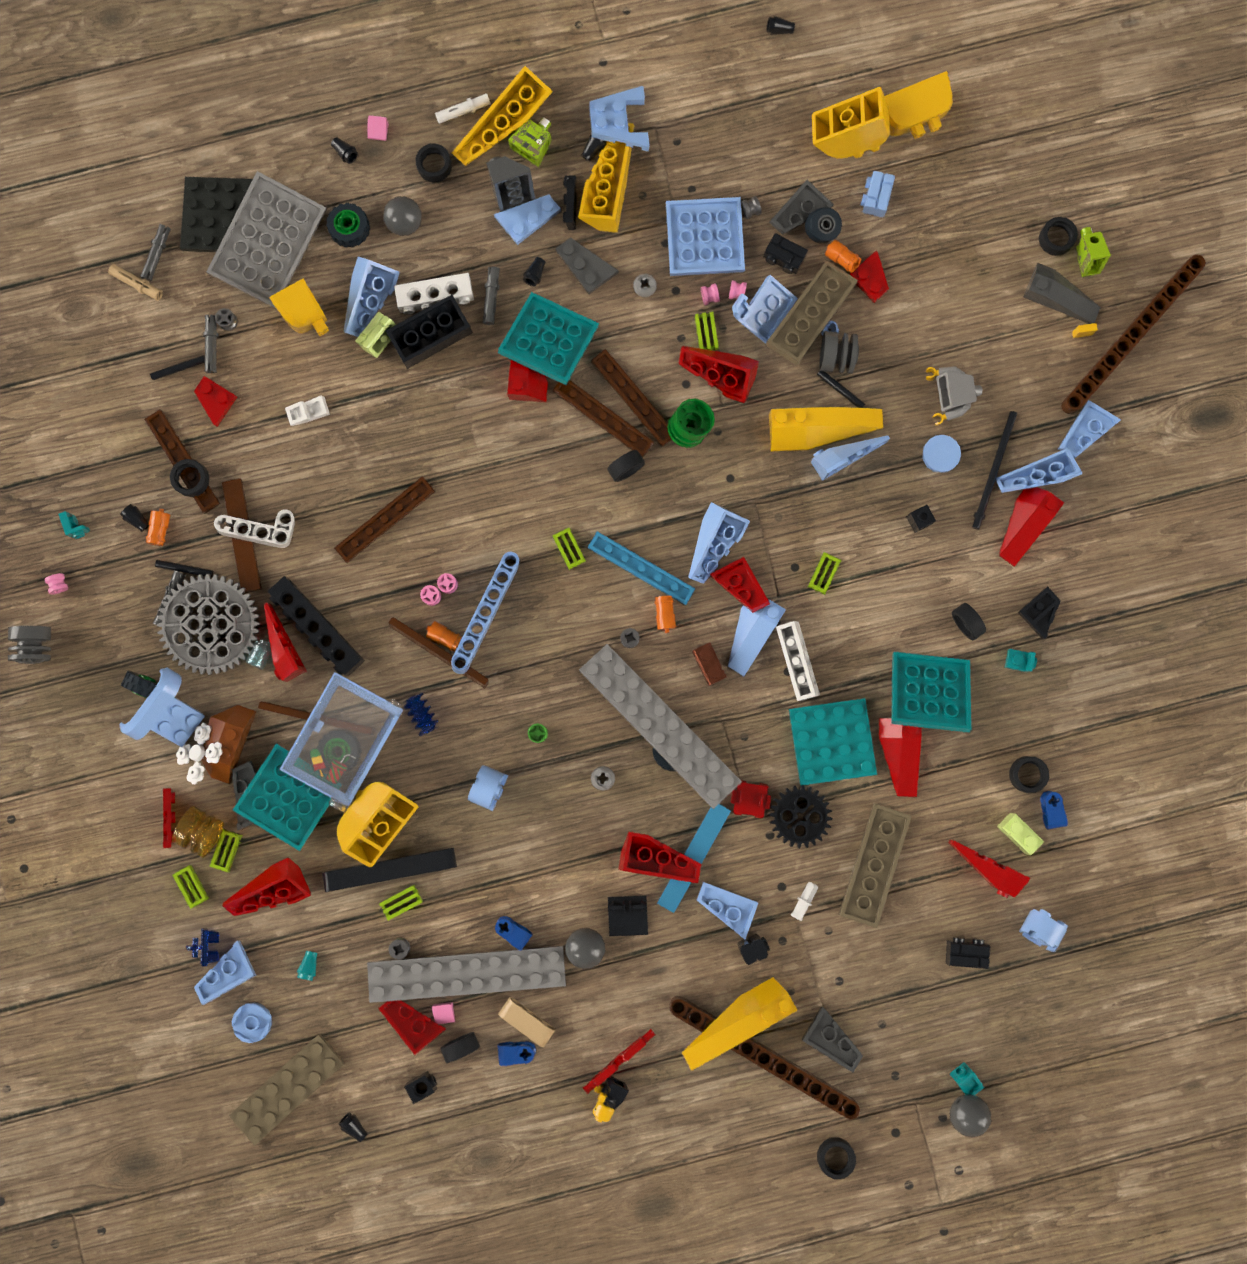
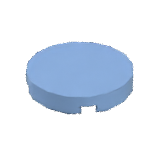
[922,435,961,473]
[232,1002,272,1043]

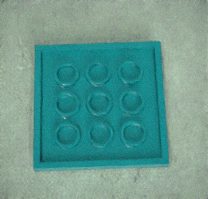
[498,292,599,385]
[891,652,972,733]
[788,698,877,786]
[233,744,343,851]

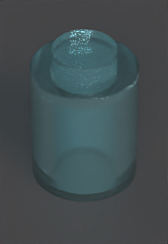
[245,639,272,670]

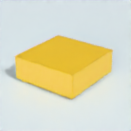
[1072,323,1098,338]

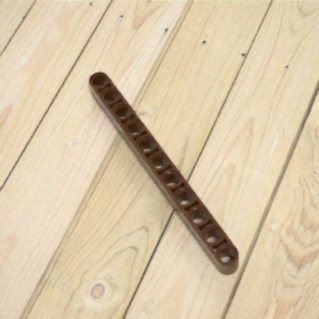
[1061,254,1206,414]
[669,996,860,1120]

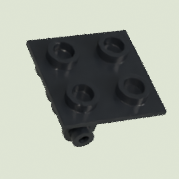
[608,895,648,936]

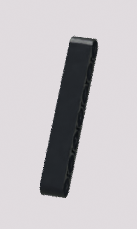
[322,848,457,892]

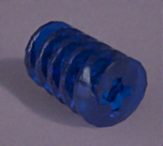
[403,693,439,737]

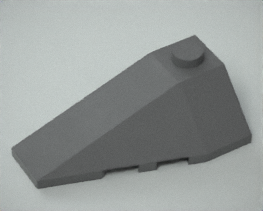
[1023,263,1101,324]

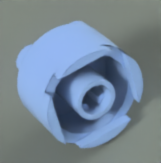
[468,765,508,811]
[1019,909,1068,952]

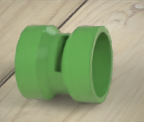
[528,723,548,743]

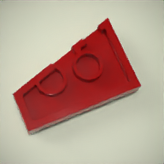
[710,557,770,613]
[163,788,175,848]
[378,1000,446,1056]

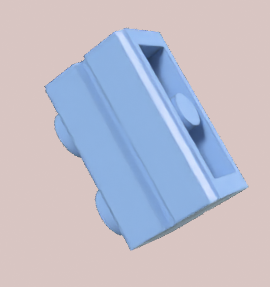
[860,171,895,218]

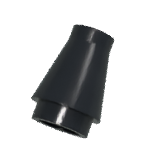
[766,15,795,35]
[581,135,606,162]
[331,137,358,164]
[523,257,546,287]
[120,504,149,532]
[338,1112,368,1142]

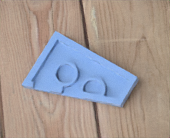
[494,195,561,245]
[194,940,256,1005]

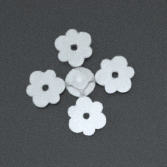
[176,723,223,785]

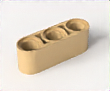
[498,997,555,1047]

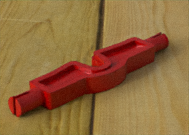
[583,1029,656,1094]

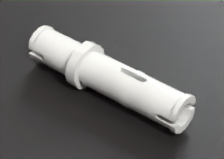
[435,93,491,124]

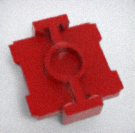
[730,780,771,819]

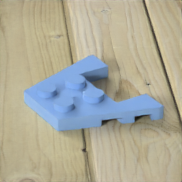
[589,86,650,151]

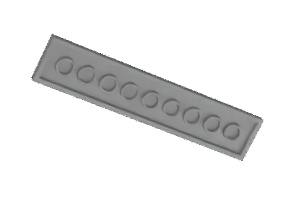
[579,644,742,809]
[367,946,566,1003]

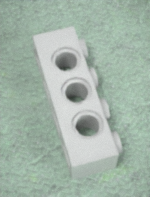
[394,273,474,314]
[776,621,820,701]

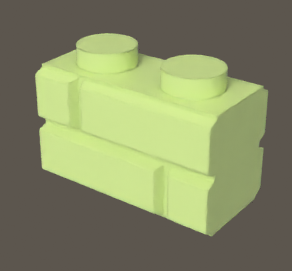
[355,312,396,358]
[997,813,1044,855]

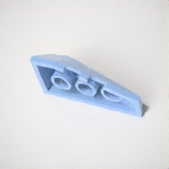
[344,257,400,337]
[811,435,890,481]
[996,448,1082,493]
[689,502,750,584]
[728,599,786,676]

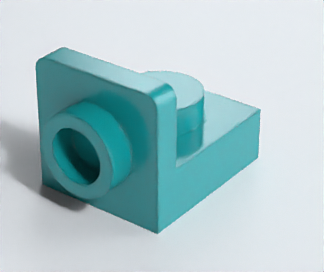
[58,511,90,539]
[1005,649,1037,672]
[950,1062,985,1095]

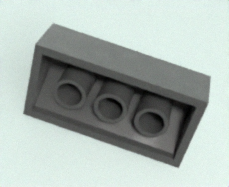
[486,156,535,212]

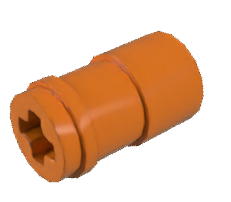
[825,240,861,273]
[146,509,170,546]
[655,596,676,633]
[426,621,462,652]

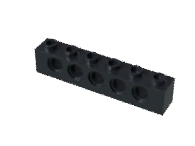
[267,576,365,676]

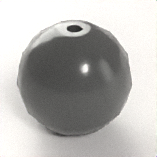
[383,196,422,236]
[565,928,605,969]
[950,1094,991,1138]

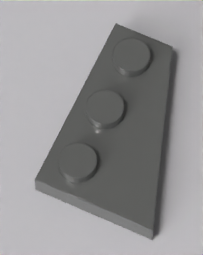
[769,180,834,235]
[555,238,619,294]
[232,761,257,831]
[802,1006,863,1073]

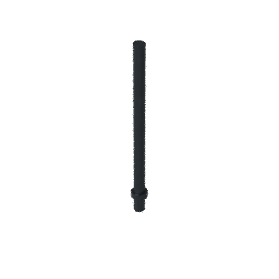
[972,411,1017,530]

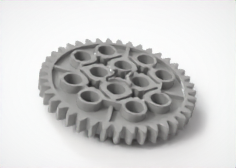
[157,574,261,675]

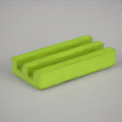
[695,312,719,350]
[552,528,586,570]
[808,552,841,595]
[210,829,242,873]
[172,865,209,909]
[379,885,423,921]

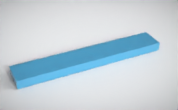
[588,531,695,606]
[657,804,731,913]

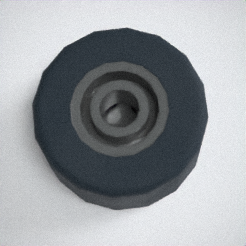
[805,207,842,243]

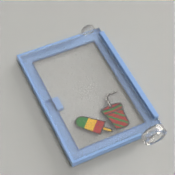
[279,672,404,812]

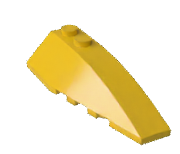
[452,66,553,166]
[578,123,634,233]
[769,407,883,452]
[682,977,798,1071]

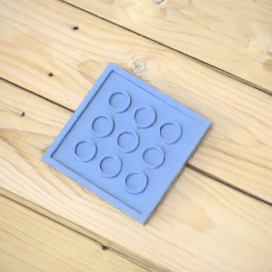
[666,197,745,276]

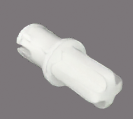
[791,882,818,921]

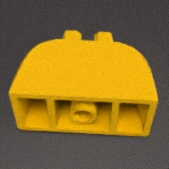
[885,71,953,139]
[812,87,890,159]
[269,278,329,337]
[337,781,418,867]

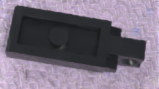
[563,175,577,230]

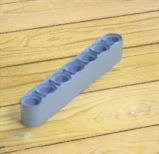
[451,552,519,674]

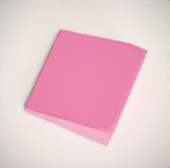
[368,115,389,141]
[432,1002,455,1024]

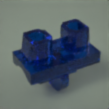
[186,928,219,966]

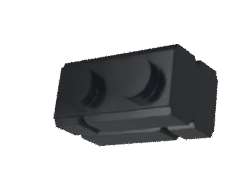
[763,233,808,274]
[737,934,770,965]
[945,937,990,969]

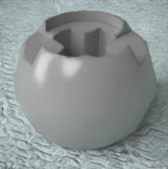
[633,273,657,298]
[591,766,615,791]

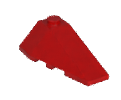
[679,346,759,403]
[507,360,548,403]
[998,487,1065,567]
[264,603,307,682]
[879,718,922,797]
[618,832,701,883]
[949,840,1030,898]
[222,857,311,916]

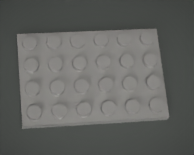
[206,171,327,308]

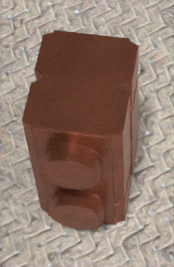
[692,642,727,686]

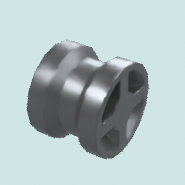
[741,196,762,219]
[215,308,238,331]
[620,628,640,648]
[389,938,411,959]

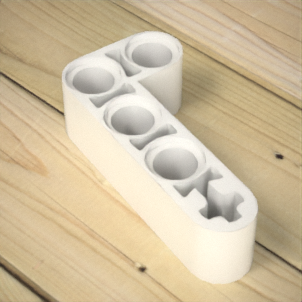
[214,510,295,548]

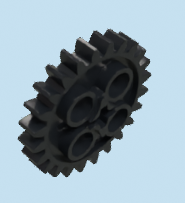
[769,785,833,849]

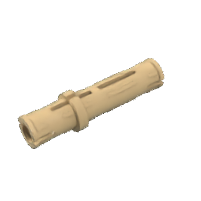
[108,264,163,301]

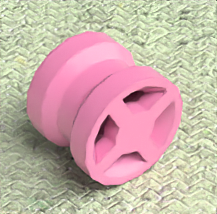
[728,280,747,299]
[701,283,720,305]
[44,573,69,594]
[437,573,458,594]
[420,585,441,606]

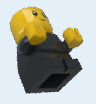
[593,1076,629,1123]

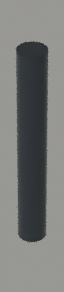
[150,355,205,381]
[817,371,865,408]
[155,560,213,578]

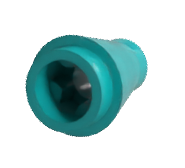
[297,951,318,981]

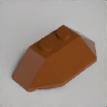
[201,705,256,784]

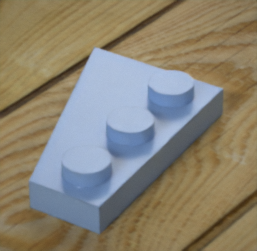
[1058,400,1121,458]
[697,882,758,939]

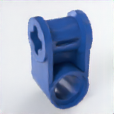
[1040,791,1068,830]
[495,916,533,951]
[497,1041,536,1066]

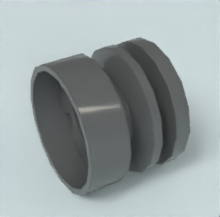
[819,331,859,374]
[8,626,51,664]

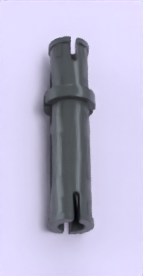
[140,224,171,281]
[482,266,500,325]
[203,315,219,373]
[153,570,186,625]

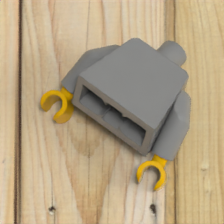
[926,366,982,426]

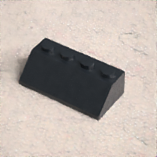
[386,294,473,369]

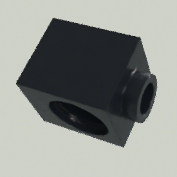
[906,504,936,533]
[404,1071,437,1104]

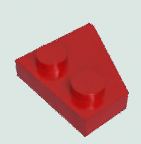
[849,251,889,303]
[194,376,237,427]

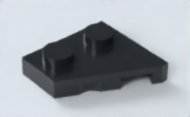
[1018,587,1061,640]

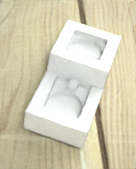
[285,396,330,426]

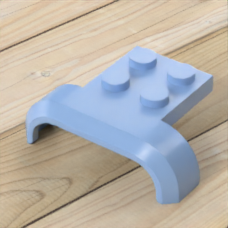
[732,275,798,344]
[120,667,205,747]

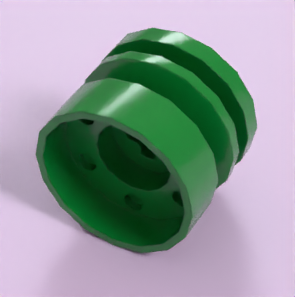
[667,398,715,448]

